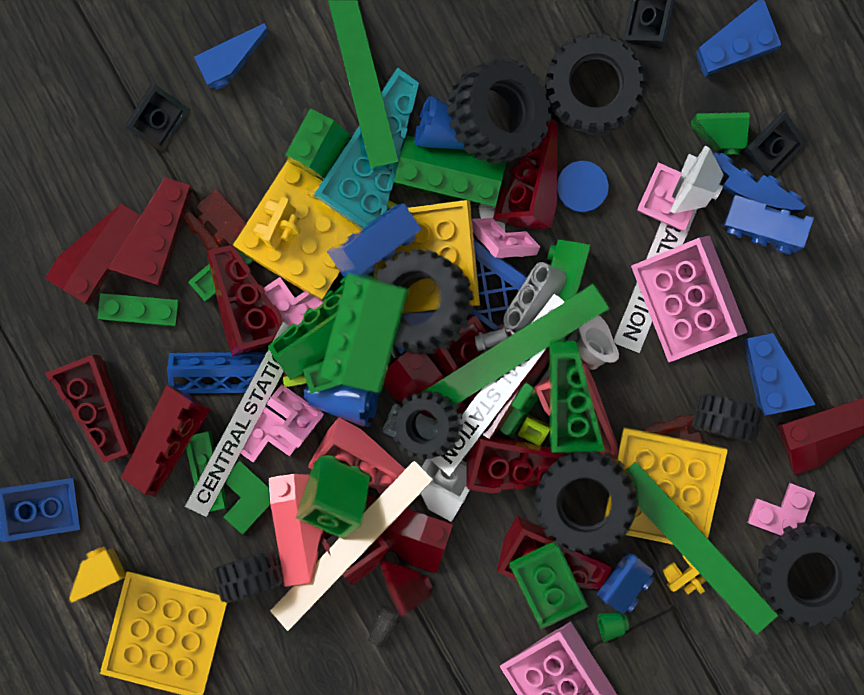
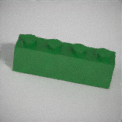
[394,135,506,210]
[547,240,590,347]
[320,273,408,393]

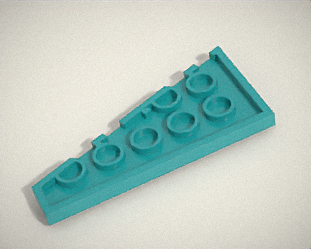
[313,68,419,230]

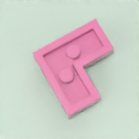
[637,163,694,232]
[472,218,540,258]
[264,277,325,326]
[267,385,324,448]
[241,407,297,462]
[747,483,815,536]

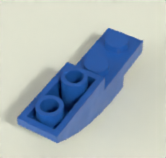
[713,152,806,213]

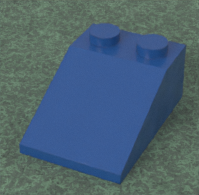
[0,478,80,542]
[596,552,654,614]

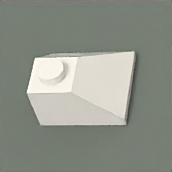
[670,146,724,213]
[421,458,469,522]

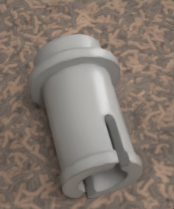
[475,328,509,352]

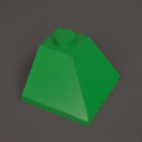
[691,113,750,156]

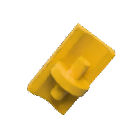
[254,197,301,251]
[662,555,707,594]

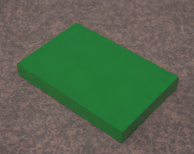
[509,541,588,630]

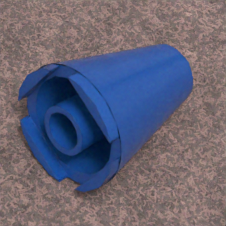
[415,96,465,150]
[304,384,379,427]

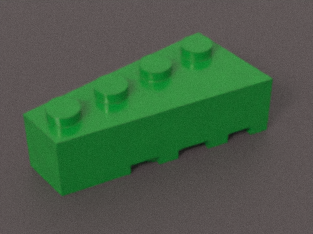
[268,277,347,380]
[550,341,605,452]

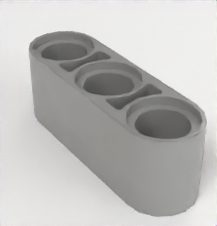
[504,262,566,332]

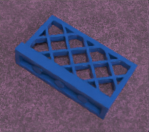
[473,237,528,331]

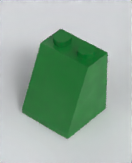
[286,108,352,181]
[295,455,370,539]

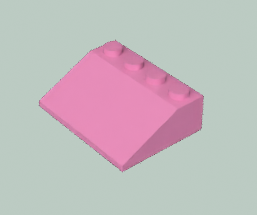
[631,235,747,362]
[500,622,617,695]

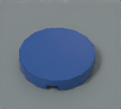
[557,161,609,213]

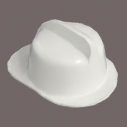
[577,315,619,370]

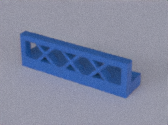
[167,352,274,393]

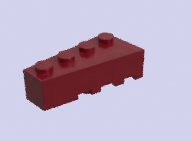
[108,177,193,287]
[45,355,135,463]
[121,385,211,497]

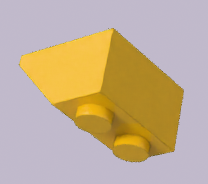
[70,546,126,602]

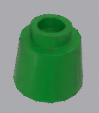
[597,612,629,642]

